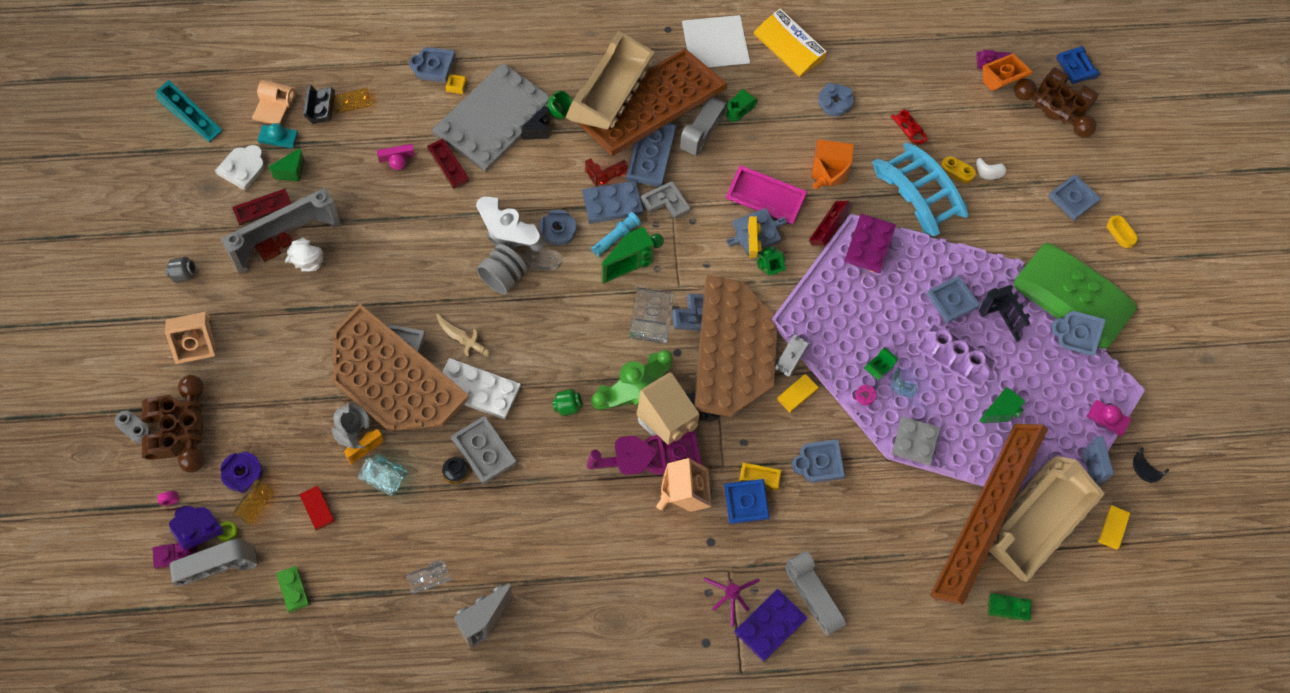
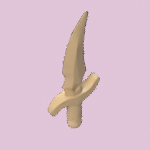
[436,314,491,357]

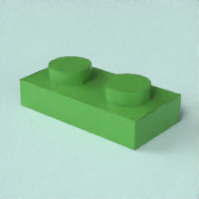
[276,566,309,613]

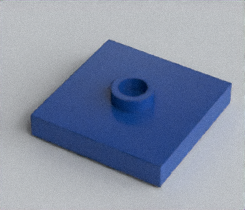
[724,479,770,525]

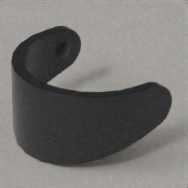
[1133,447,1169,483]

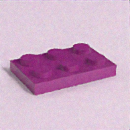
[844,214,896,273]

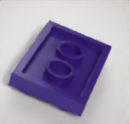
[734,588,808,662]

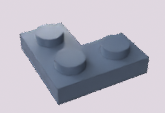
[672,293,704,331]

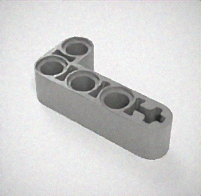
[680,97,728,156]
[170,539,258,586]
[785,551,846,636]

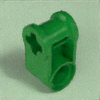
[726,89,758,122]

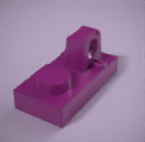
[976,50,1012,69]
[152,543,197,569]

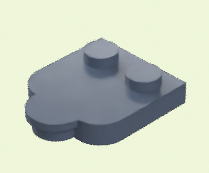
[409,47,456,83]
[1051,311,1106,356]
[792,439,845,483]

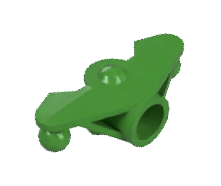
[591,350,673,410]

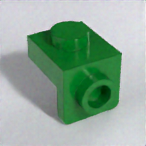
[864,347,898,381]

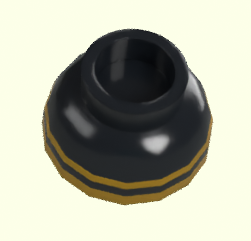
[441,457,470,485]

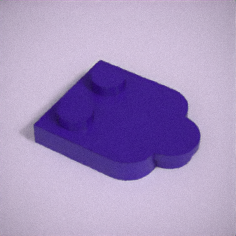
[169,506,223,551]

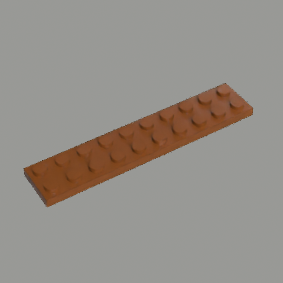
[930,424,1048,605]

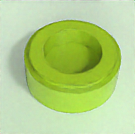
[217,521,239,542]

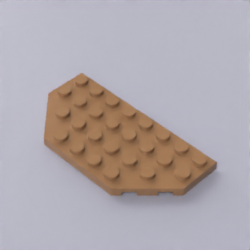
[694,275,778,417]
[332,304,470,432]

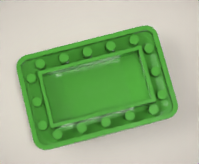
[1014,243,1137,349]

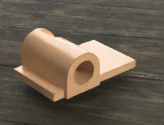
[252,80,297,124]

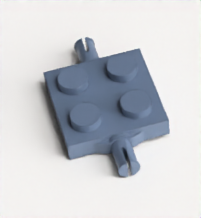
[726,208,787,255]

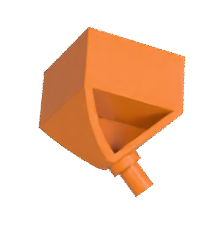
[811,139,854,190]

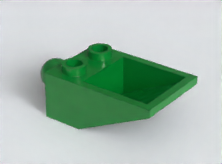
[602,226,664,284]

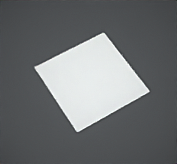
[682,15,750,67]

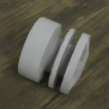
[476,244,527,295]

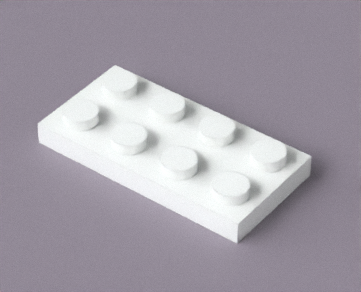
[442,358,521,420]

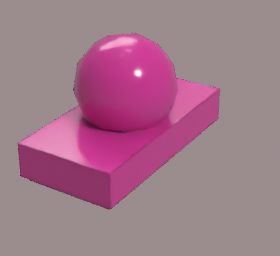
[377,144,415,170]
[1086,399,1131,437]

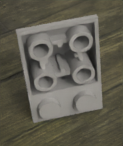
[454,583,513,649]

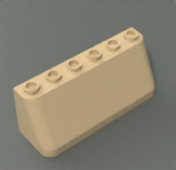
[566,31,654,130]
[989,456,1105,582]

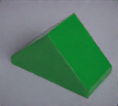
[268,148,305,182]

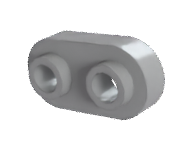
[115,411,151,444]

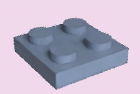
[1048,174,1101,221]
[926,276,980,324]
[1082,436,1114,487]

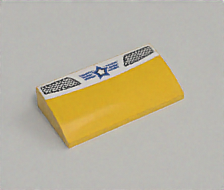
[754,8,827,77]

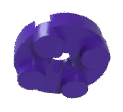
[220,452,263,493]

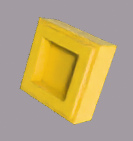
[445,74,467,94]

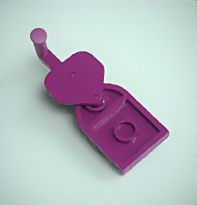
[586,431,702,475]

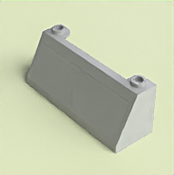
[221,188,341,274]

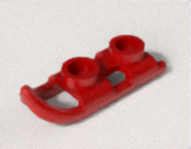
[891,108,928,145]

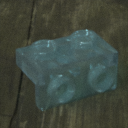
[358,454,408,496]

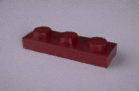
[427,138,469,189]
[232,188,292,226]
[808,201,852,246]

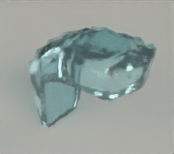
[890,367,917,398]

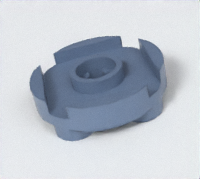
[818,83,854,117]
[539,210,576,245]

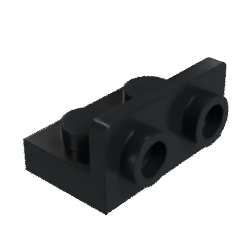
[303,85,335,124]

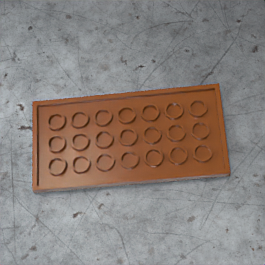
[577,48,727,156]

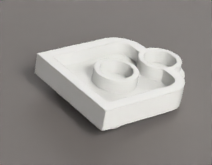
[215,145,264,191]

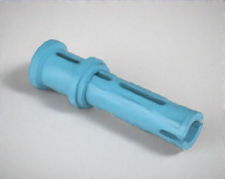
[591,212,641,257]

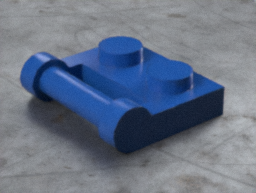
[1056,46,1100,84]

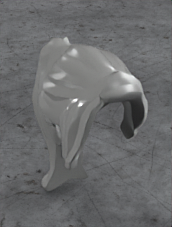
[331,402,370,449]

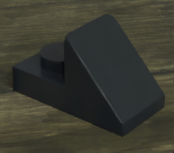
[521,105,551,140]

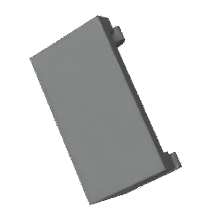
[775,334,811,377]

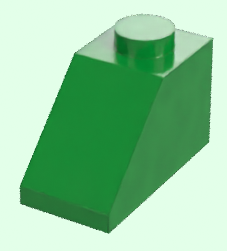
[979,387,1025,423]

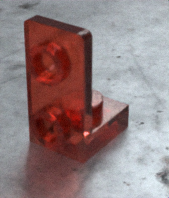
[585,158,627,187]

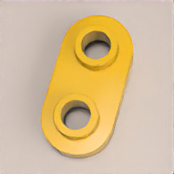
[941,156,976,184]

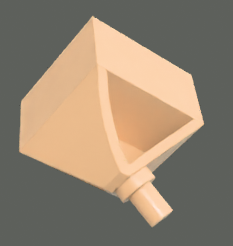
[165,312,216,364]
[656,458,712,512]

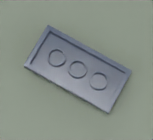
[626,123,676,187]

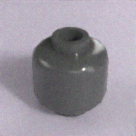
[166,256,196,283]

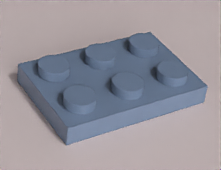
[582,181,643,224]

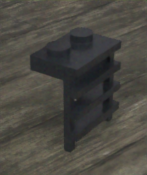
[979,284,1030,342]

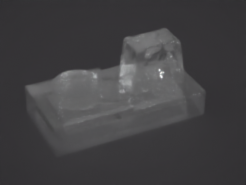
[405,559,451,594]

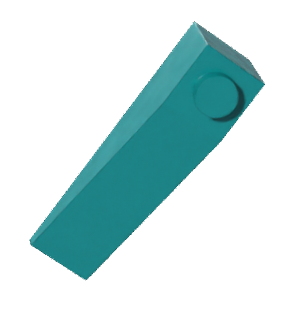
[156,80,222,142]

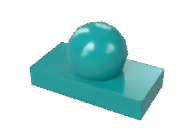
[257,123,298,148]

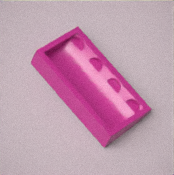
[726,165,807,225]

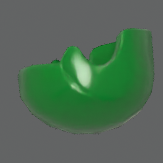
[547,90,573,119]

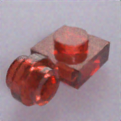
[255,232,292,263]

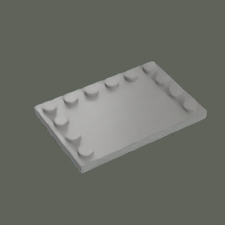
[432,63,550,172]

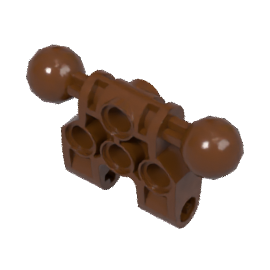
[1014,67,1099,138]
[142,375,204,473]

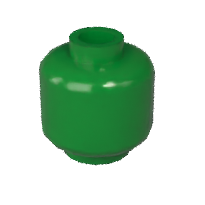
[552,389,583,416]

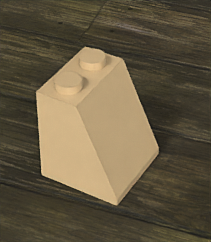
[637,372,699,445]

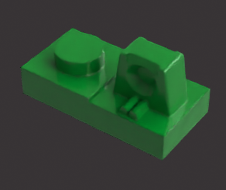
[988,593,1032,621]

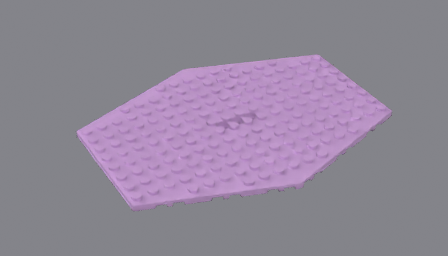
[771,214,1145,496]

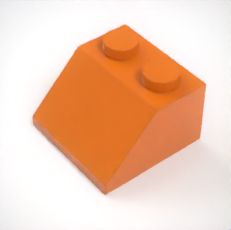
[983,53,1032,91]

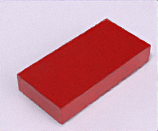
[299,486,335,531]

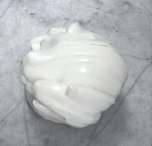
[285,237,323,272]

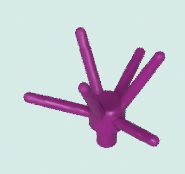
[704,577,760,627]

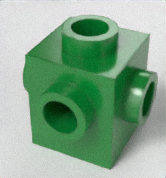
[757,247,786,276]

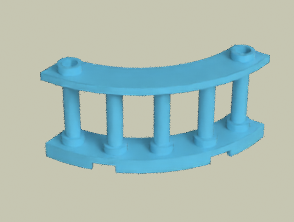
[872,143,969,236]

